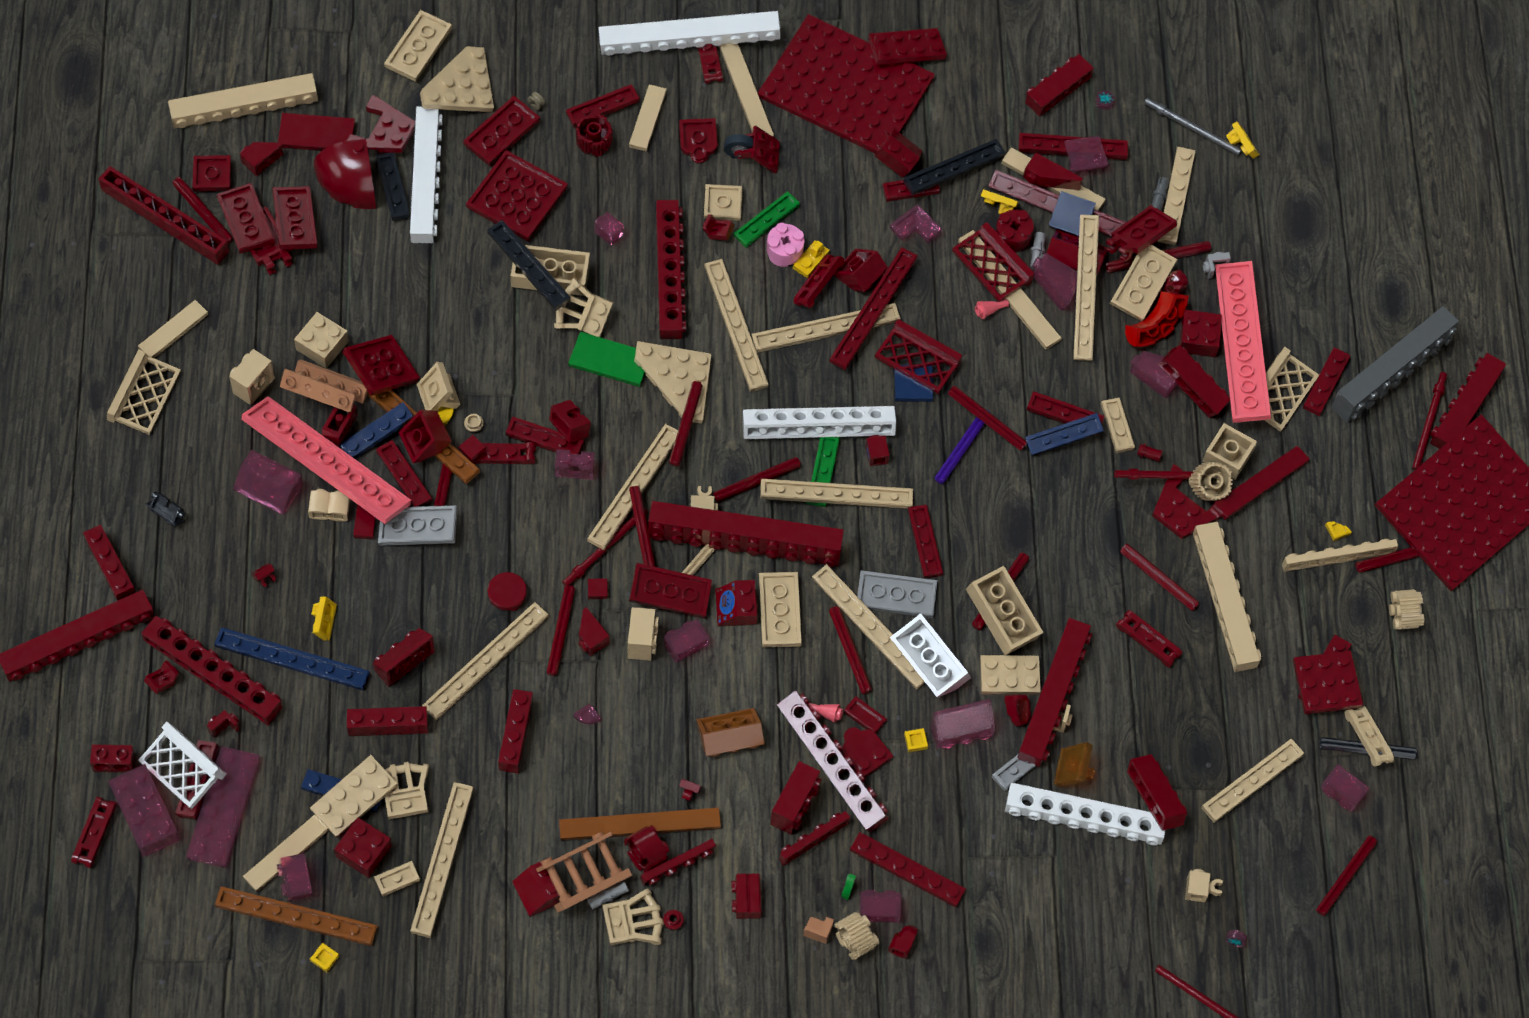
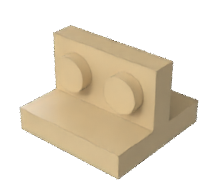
[417,362,460,411]

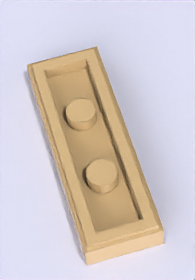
[1101,398,1135,453]

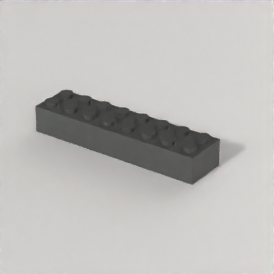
[1331,306,1459,423]

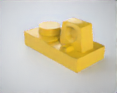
[1226,122,1259,159]
[981,189,1019,214]
[793,240,830,279]
[311,596,337,641]

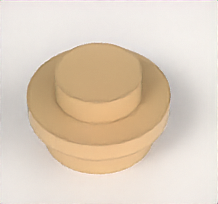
[464,414,483,432]

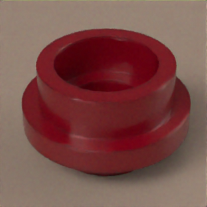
[663,910,683,930]

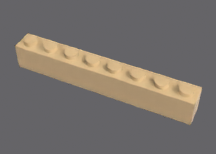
[168,73,318,128]
[1193,522,1261,672]

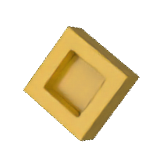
[904,728,928,753]
[310,943,339,972]

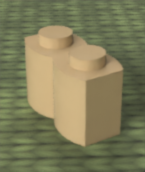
[308,489,350,521]

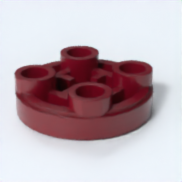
[487,572,527,611]

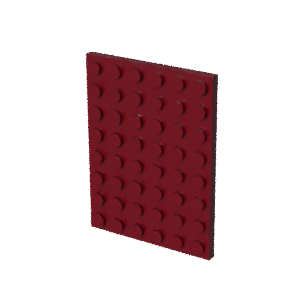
[757,14,935,154]
[1374,414,1529,591]

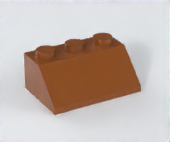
[696,708,764,756]

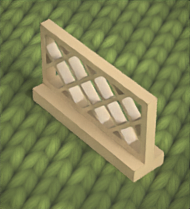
[1264,347,1319,432]
[107,349,181,435]

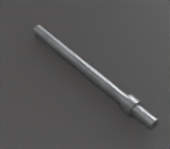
[1144,97,1241,156]

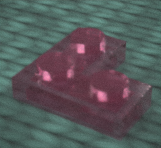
[890,204,942,243]

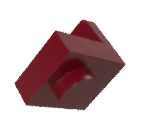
[703,214,735,240]
[144,660,179,694]
[206,710,240,738]

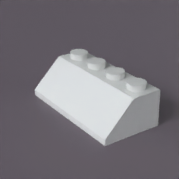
[890,614,971,698]

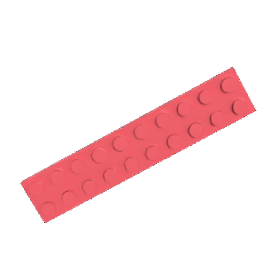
[1215,261,1271,423]
[241,396,411,524]

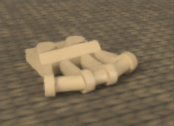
[554,278,614,337]
[385,762,429,819]
[602,888,664,946]

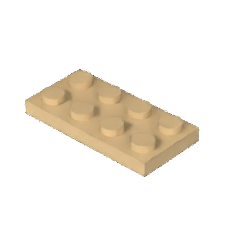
[384,10,452,82]
[1110,245,1177,321]
[759,572,801,647]
[310,755,398,838]

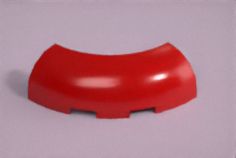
[1125,291,1189,347]

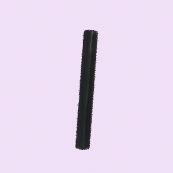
[1319,737,1417,759]

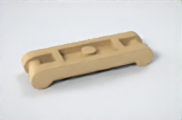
[1345,706,1394,766]

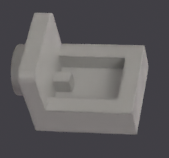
[1203,252,1231,279]

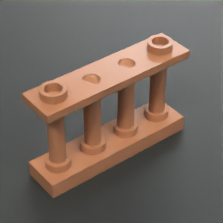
[280,359,368,412]
[536,831,632,913]

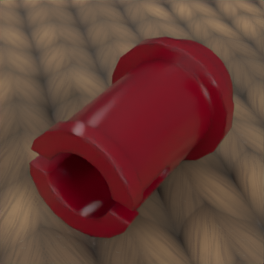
[1137,443,1162,462]

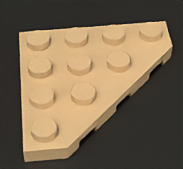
[420,46,494,112]
[634,341,711,424]

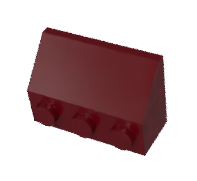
[1045,229,1109,276]
[373,628,435,687]

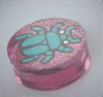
[1096,91,1114,109]
[1226,930,1247,947]

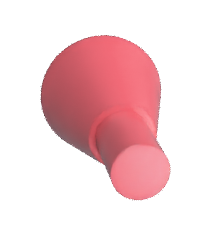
[975,299,1009,319]
[807,703,843,723]

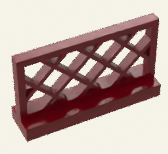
[952,222,1034,302]
[874,319,962,394]

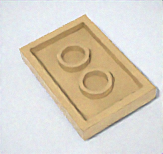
[980,655,1041,695]

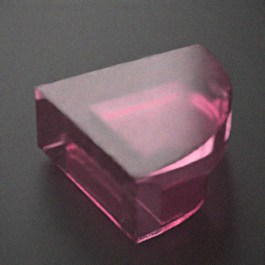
[573,704,601,724]

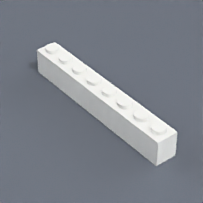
[410,107,443,243]

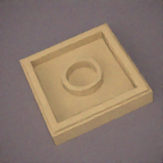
[704,184,742,221]

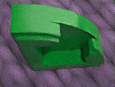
[841,873,856,900]

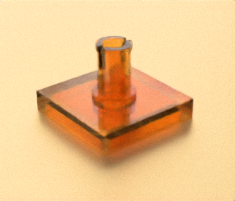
[1053,742,1095,788]

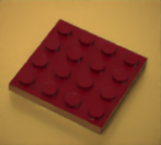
[466,150,568,241]

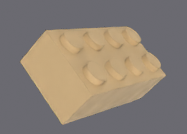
[511,245,590,296]
[966,566,1043,655]

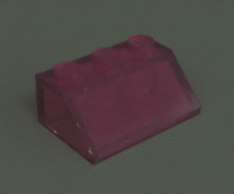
[233,450,303,515]
[930,699,995,749]

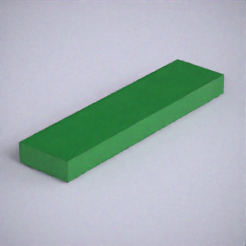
[733,191,800,248]
[807,437,839,508]

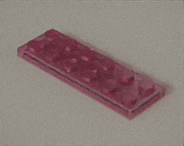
[186,746,260,868]

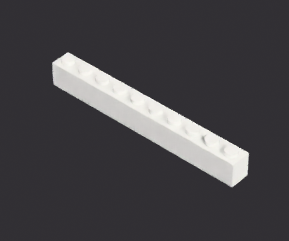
[599,11,780,55]

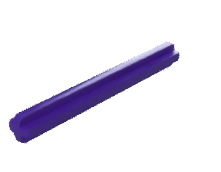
[935,410,989,484]

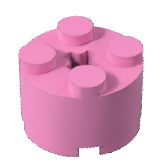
[767,223,804,267]

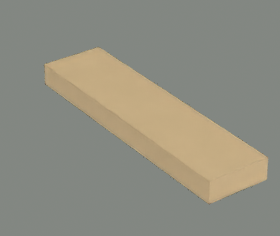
[629,85,666,152]
[138,300,208,358]

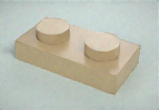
[374,861,420,897]

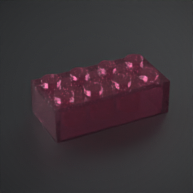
[108,764,180,857]

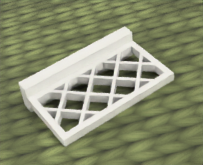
[138,722,226,809]

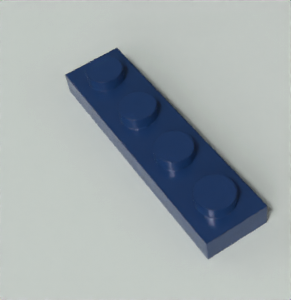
[340,402,413,459]
[1025,413,1104,456]
[301,769,382,813]

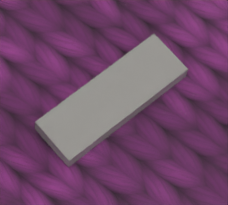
[992,753,1049,791]

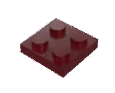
[192,155,231,191]

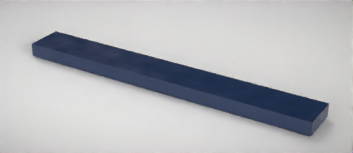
[214,627,370,691]

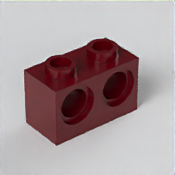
[90,744,135,773]

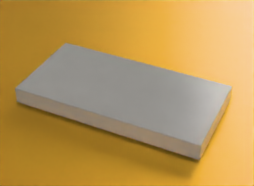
[378,505,458,546]
[857,570,937,618]

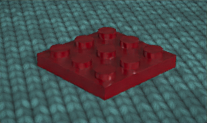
[343,335,420,396]
[1292,651,1363,714]

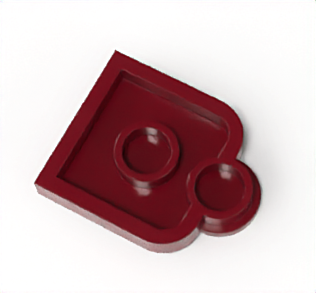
[679,118,717,163]
[841,727,893,778]

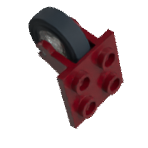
[724,125,780,174]

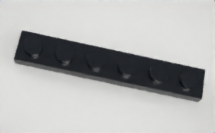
[903,139,1005,196]
[487,220,571,311]

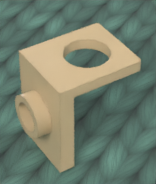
[1053,705,1072,733]

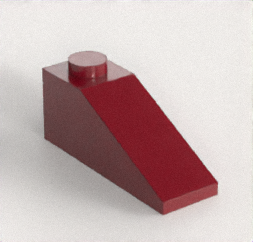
[1023,153,1083,190]

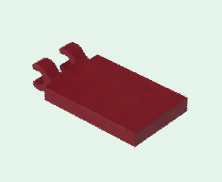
[1106,205,1177,262]
[249,207,293,275]

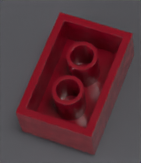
[770,761,822,835]

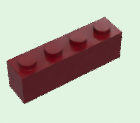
[1025,54,1094,117]
[1158,345,1230,418]
[83,524,135,601]
[498,689,533,774]
[347,706,428,736]
[1127,754,1187,831]

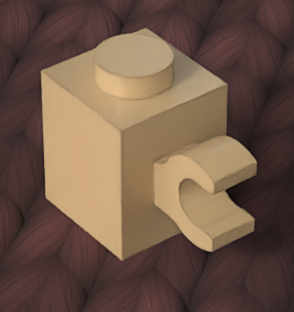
[691,486,718,510]
[1185,869,1223,902]

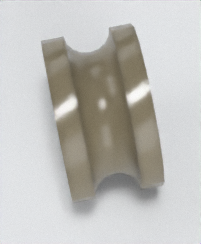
[527,92,545,110]

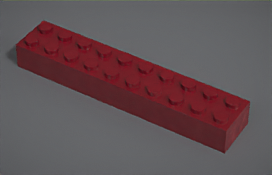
[648,501,844,567]

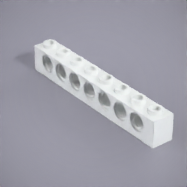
[743,406,896,439]
[1005,783,1165,845]

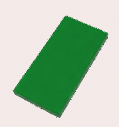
[568,332,645,387]

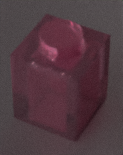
[595,212,624,245]

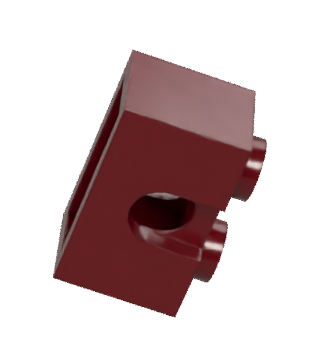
[549,400,591,443]

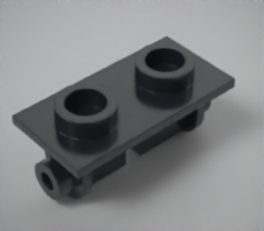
[145,492,186,526]

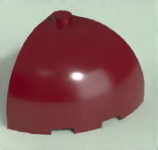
[314,139,376,209]

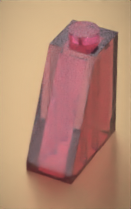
[1032,253,1077,311]
[1130,351,1177,398]

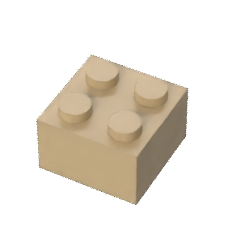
[294,312,349,369]
[229,349,275,405]
[1202,423,1257,480]
[628,607,659,661]

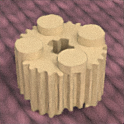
[1189,462,1233,501]
[1389,589,1424,629]
[834,912,879,960]

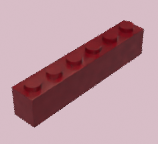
[1430,353,1506,449]

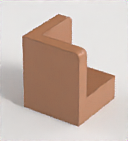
[803,917,834,944]

